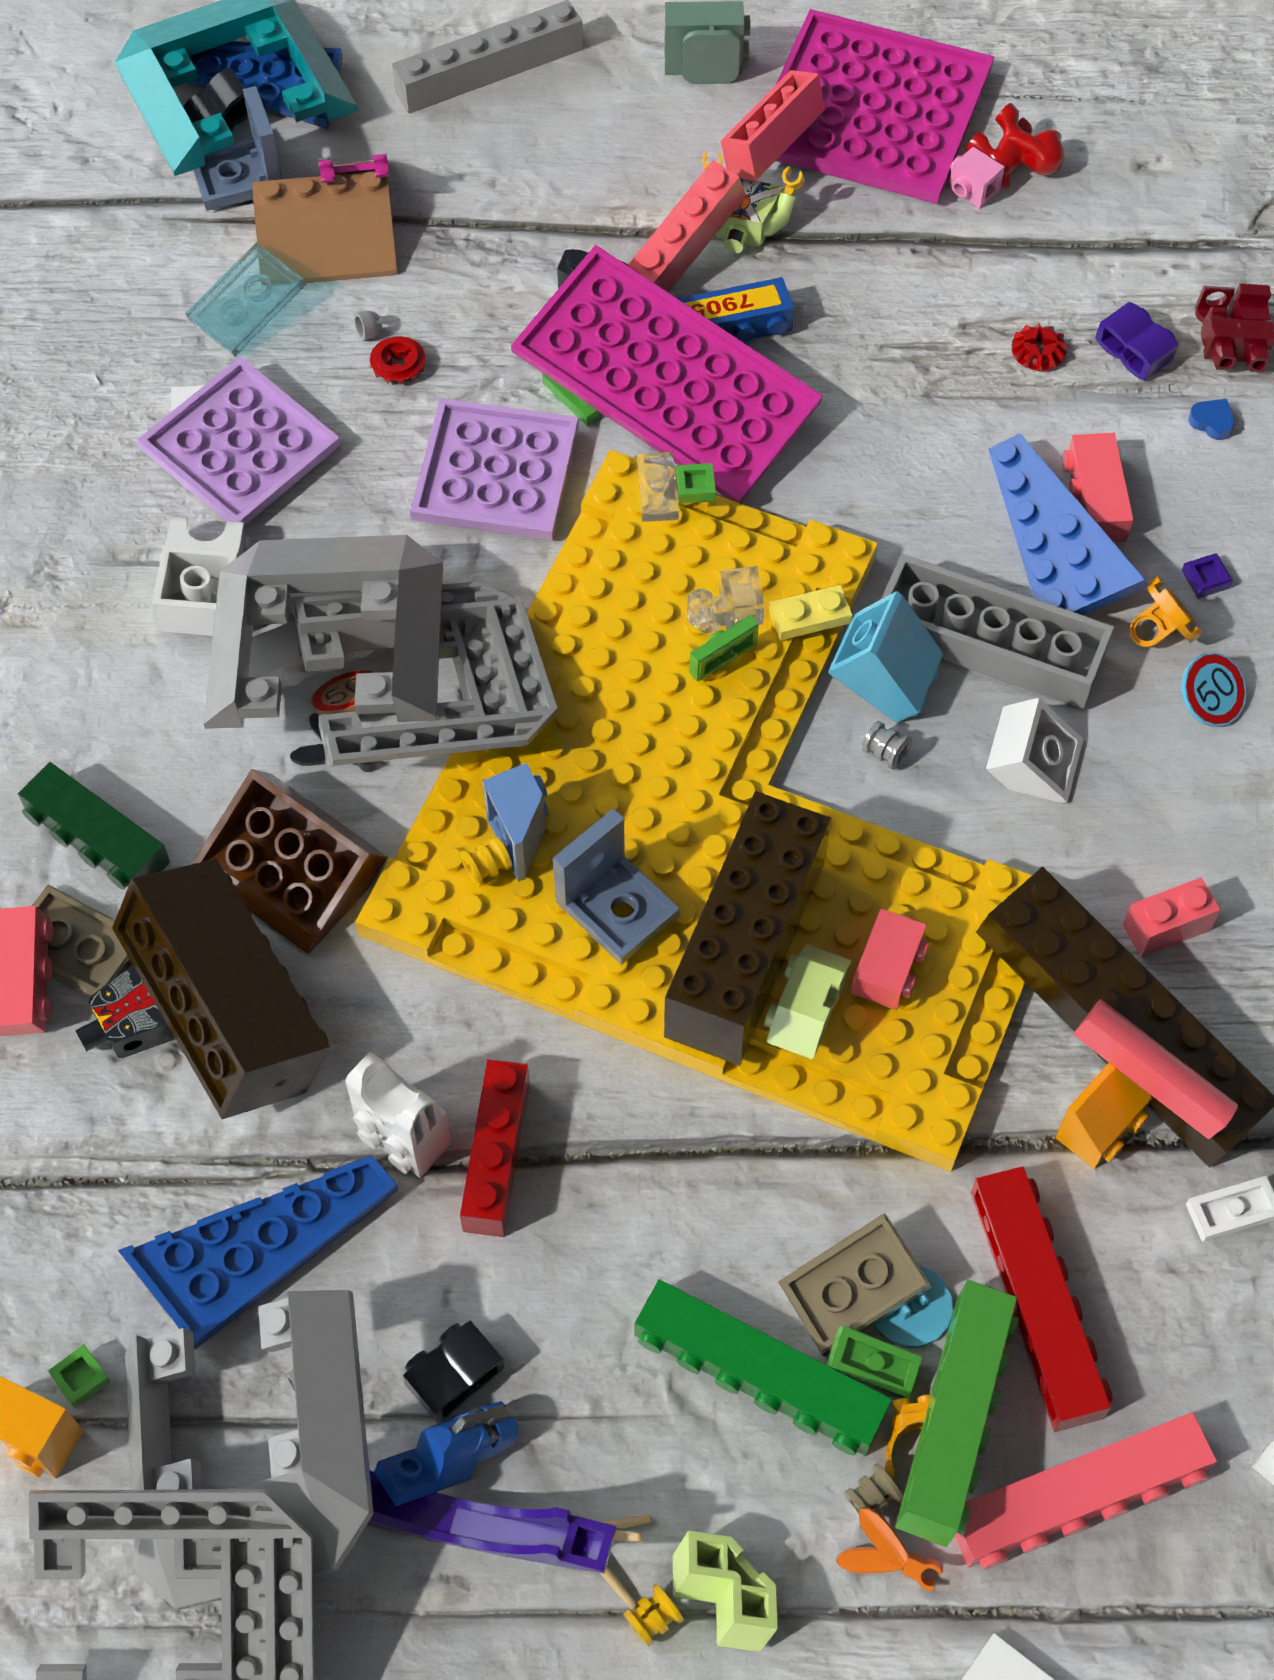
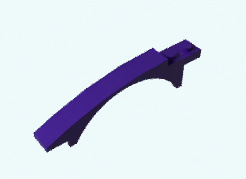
[367,1470,617,1574]

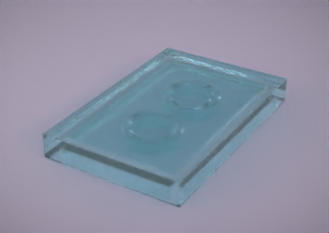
[185,242,306,357]

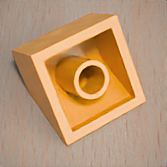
[1055,1063,1152,1169]
[0,1376,84,1478]

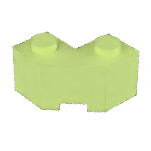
[764,944,852,1059]
[673,1531,778,1652]

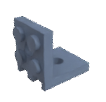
[193,86,282,211]
[553,808,680,965]

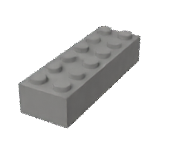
[881,554,1114,709]

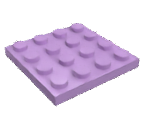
[137,356,341,526]
[410,398,579,541]

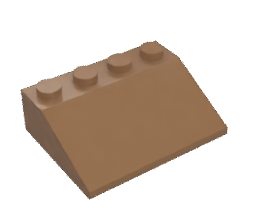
[252,171,398,287]

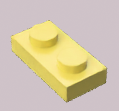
[769,585,852,640]

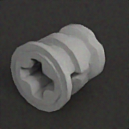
[862,721,913,770]

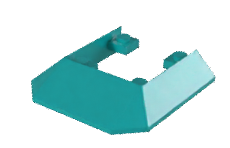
[115,0,359,176]

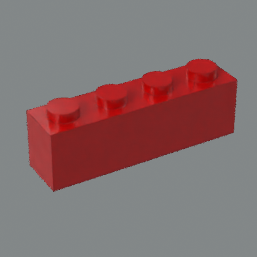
[460,1059,530,1237]

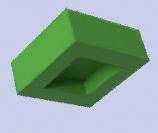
[676,463,716,504]
[48,1344,111,1409]

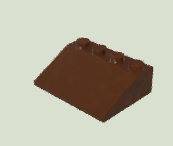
[192,769,388,953]

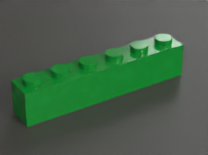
[634,1279,892,1456]

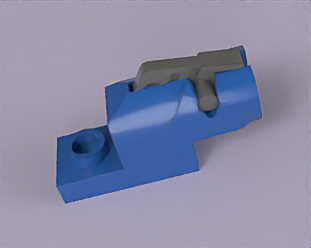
[374,1401,519,1506]

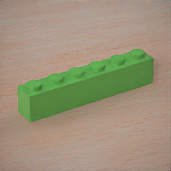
[895,1279,1019,1547]

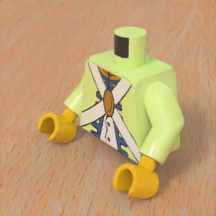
[702,151,805,253]

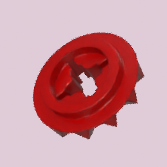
[1011,323,1068,371]
[370,336,426,385]

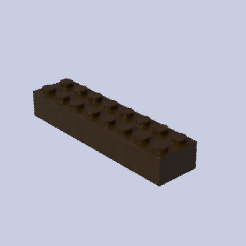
[976,866,1274,1168]

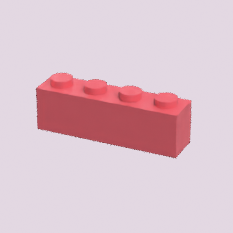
[721,70,825,181]
[628,160,746,293]

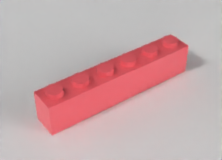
[955,1412,1217,1570]

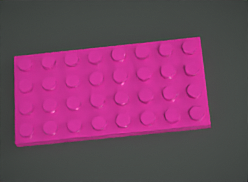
[511,245,823,504]

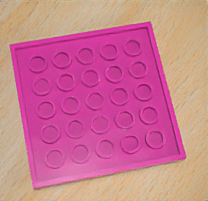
[776,9,994,204]

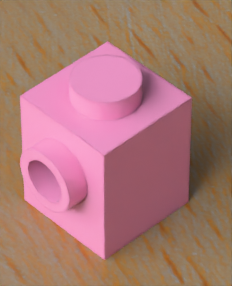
[949,147,1005,209]

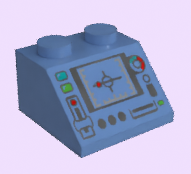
[482,763,549,882]

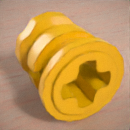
[460,836,513,887]
[623,1583,684,1647]

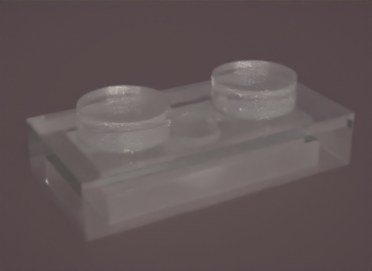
[637,452,679,522]

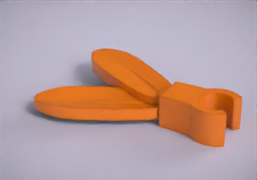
[836,1507,943,1591]

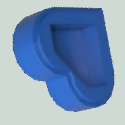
[1188,399,1234,440]

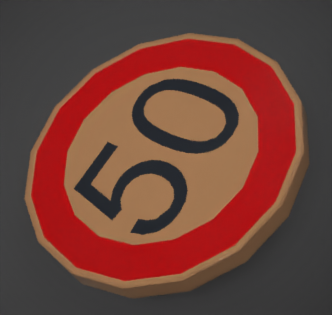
[310,670,377,715]

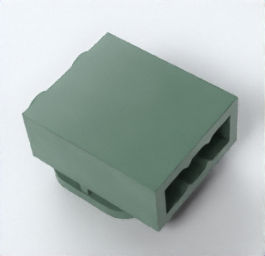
[664,1,750,84]

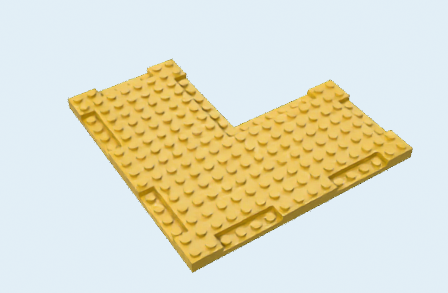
[355,449,1032,1172]

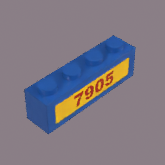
[677,277,794,342]

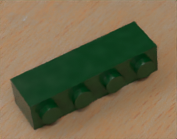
[17,762,170,890]

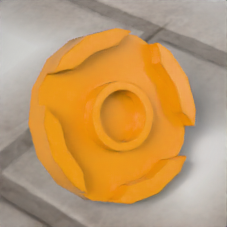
[1130,575,1203,647]

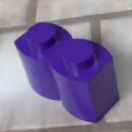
[1095,302,1179,381]

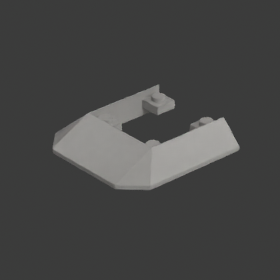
[203,535,443,729]
[294,581,557,766]
[125,1290,373,1610]
[29,1489,314,1680]

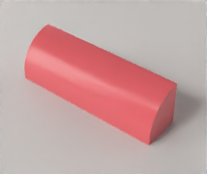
[1073,999,1238,1139]

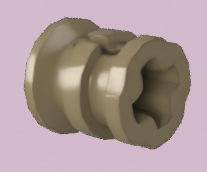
[844,1463,903,1515]

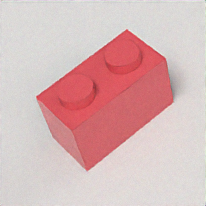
[1123,877,1220,957]
[851,908,930,1010]

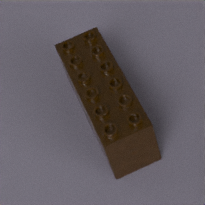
[664,791,831,1066]
[112,858,331,1120]

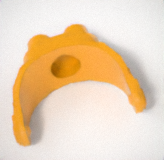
[884,1394,931,1480]

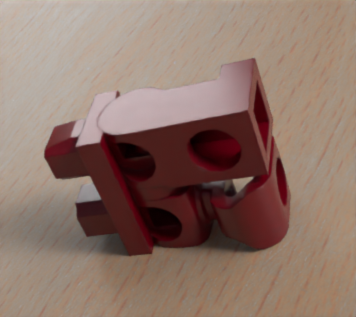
[1195,283,1274,372]

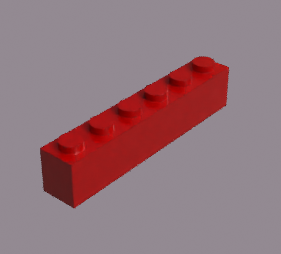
[971,1166,1113,1432]

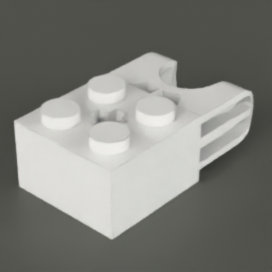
[152,516,246,636]
[346,1052,452,1179]

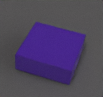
[1182,553,1233,599]

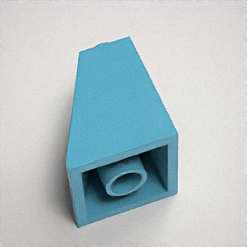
[828,591,943,723]

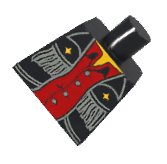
[75,965,175,1058]

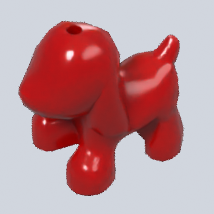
[966,103,1065,189]

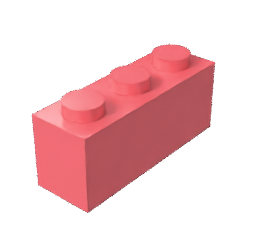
[1063,432,1133,542]
[0,906,53,1036]

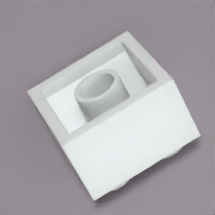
[986,698,1083,803]

